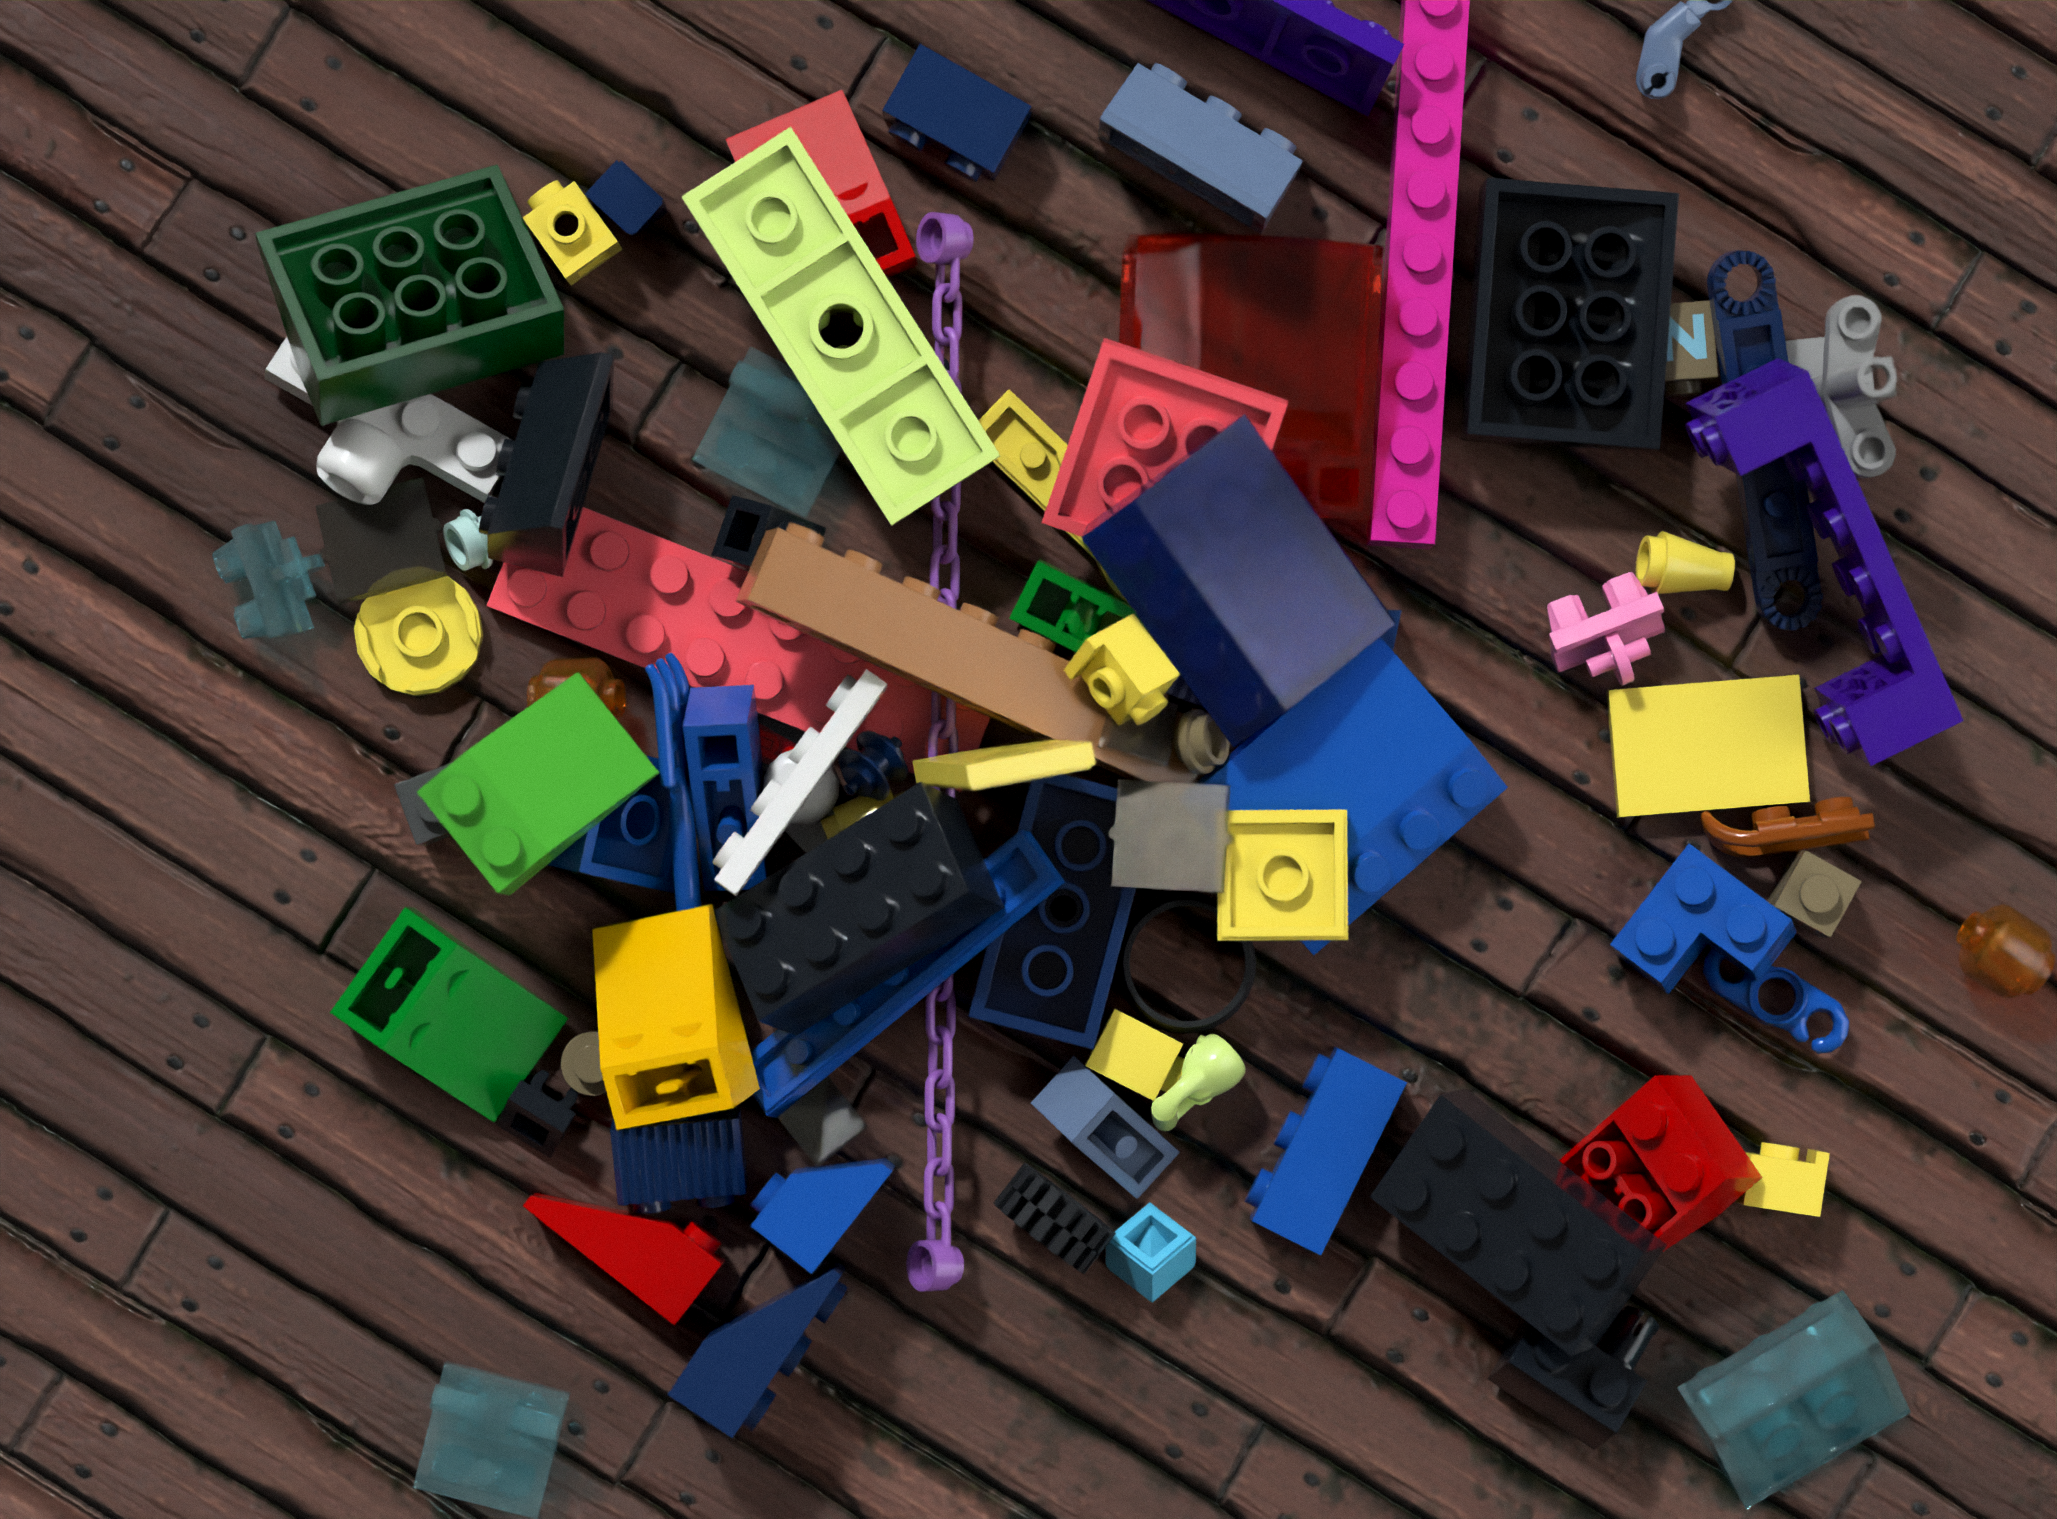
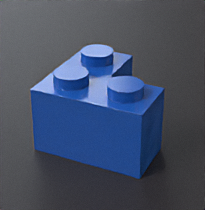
[1610,844,1797,994]

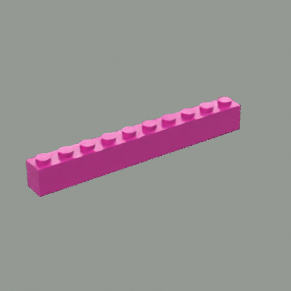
[1366,0,1470,549]

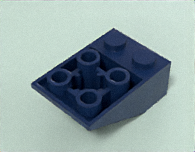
[667,1262,848,1438]

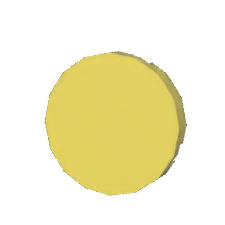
[354,568,483,696]

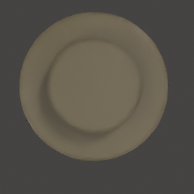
[1173,709,1229,775]
[561,1031,606,1096]

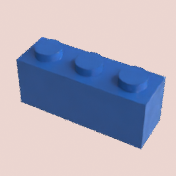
[1245,1047,1407,1256]

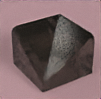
[778,1076,869,1167]

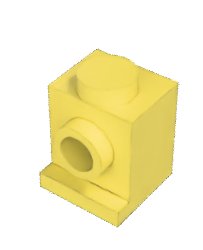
[522,180,622,286]
[1064,613,1180,726]
[1735,1142,1830,1217]

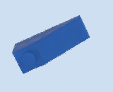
[683,685,769,891]

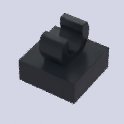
[497,1070,578,1158]

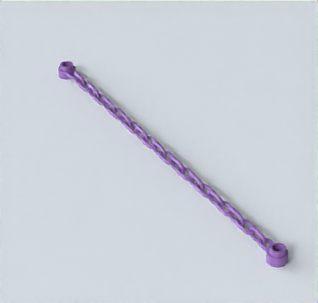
[906,212,974,1292]

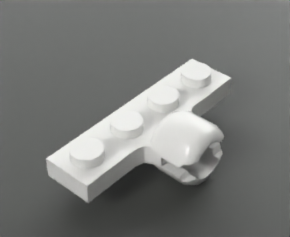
[265,337,512,505]
[712,669,888,897]

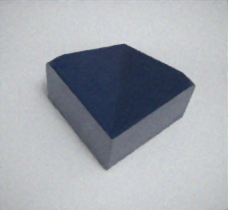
[585,160,667,235]

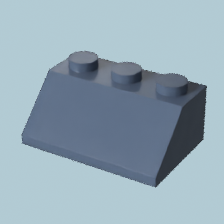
[1098,63,1303,234]

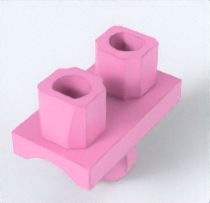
[1547,572,1665,686]

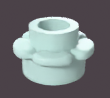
[443,509,493,571]

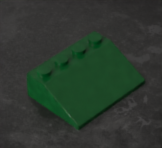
[255,164,564,426]

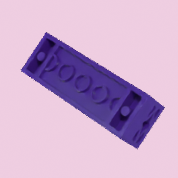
[1685,358,1964,766]

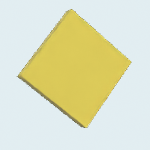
[1217,810,1348,941]

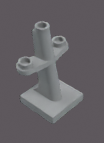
[1786,295,1897,478]

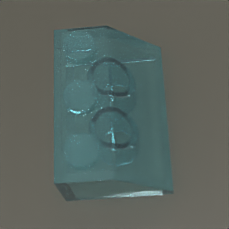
[1677,1290,1911,1509]

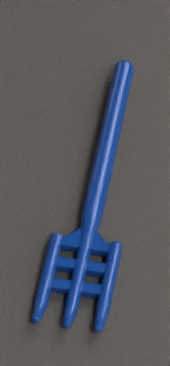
[645,653,702,911]

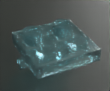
[692,346,843,520]
[413,1361,571,1519]

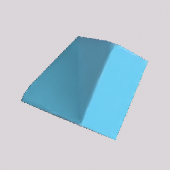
[1106,1202,1196,1302]

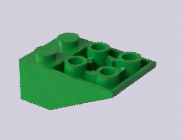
[330,907,569,1122]

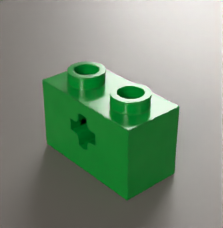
[1009,559,1153,652]

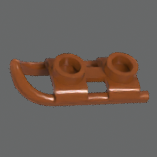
[1701,797,1875,858]

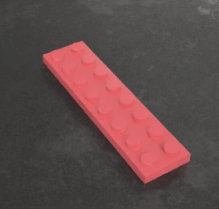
[486,507,991,793]

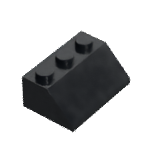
[479,352,614,577]

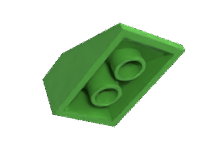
[417,672,660,895]

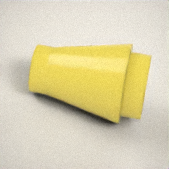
[1636,531,1735,594]

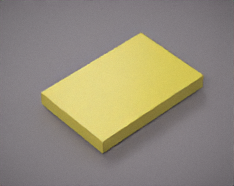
[1606,675,1810,818]
[913,738,1095,790]

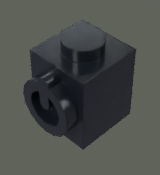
[711,495,826,570]

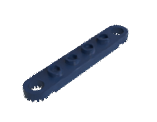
[1707,250,1823,630]

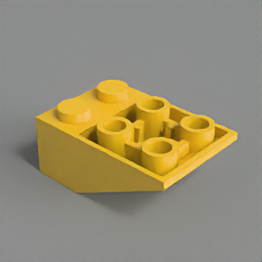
[592,904,760,1130]

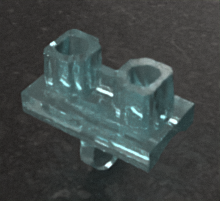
[212,521,325,639]

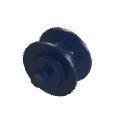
[838,731,908,801]

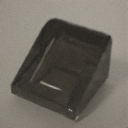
[1098,701,1178,766]

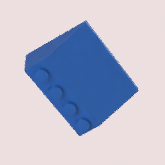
[1178,630,1508,956]

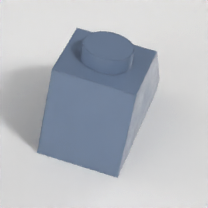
[1031,1056,1180,1199]

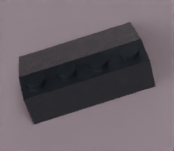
[1460,178,1679,450]

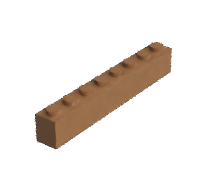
[735,523,1241,806]

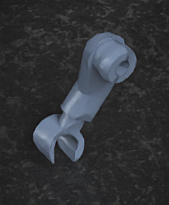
[1636,0,1732,99]

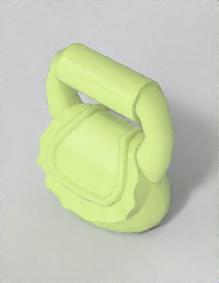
[1151,1034,1246,1131]

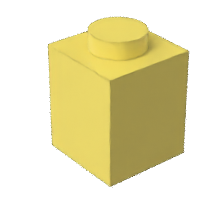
[1085,1008,1184,1101]

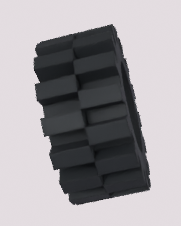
[993,1162,1116,1274]

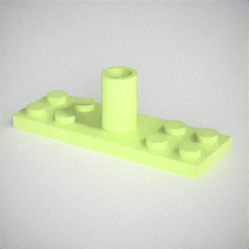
[681,127,1000,526]

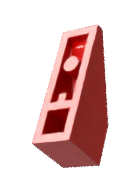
[523,1193,726,1325]

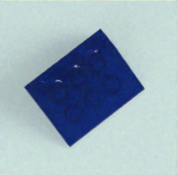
[1081,413,1396,747]

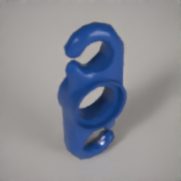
[1703,948,1850,1054]

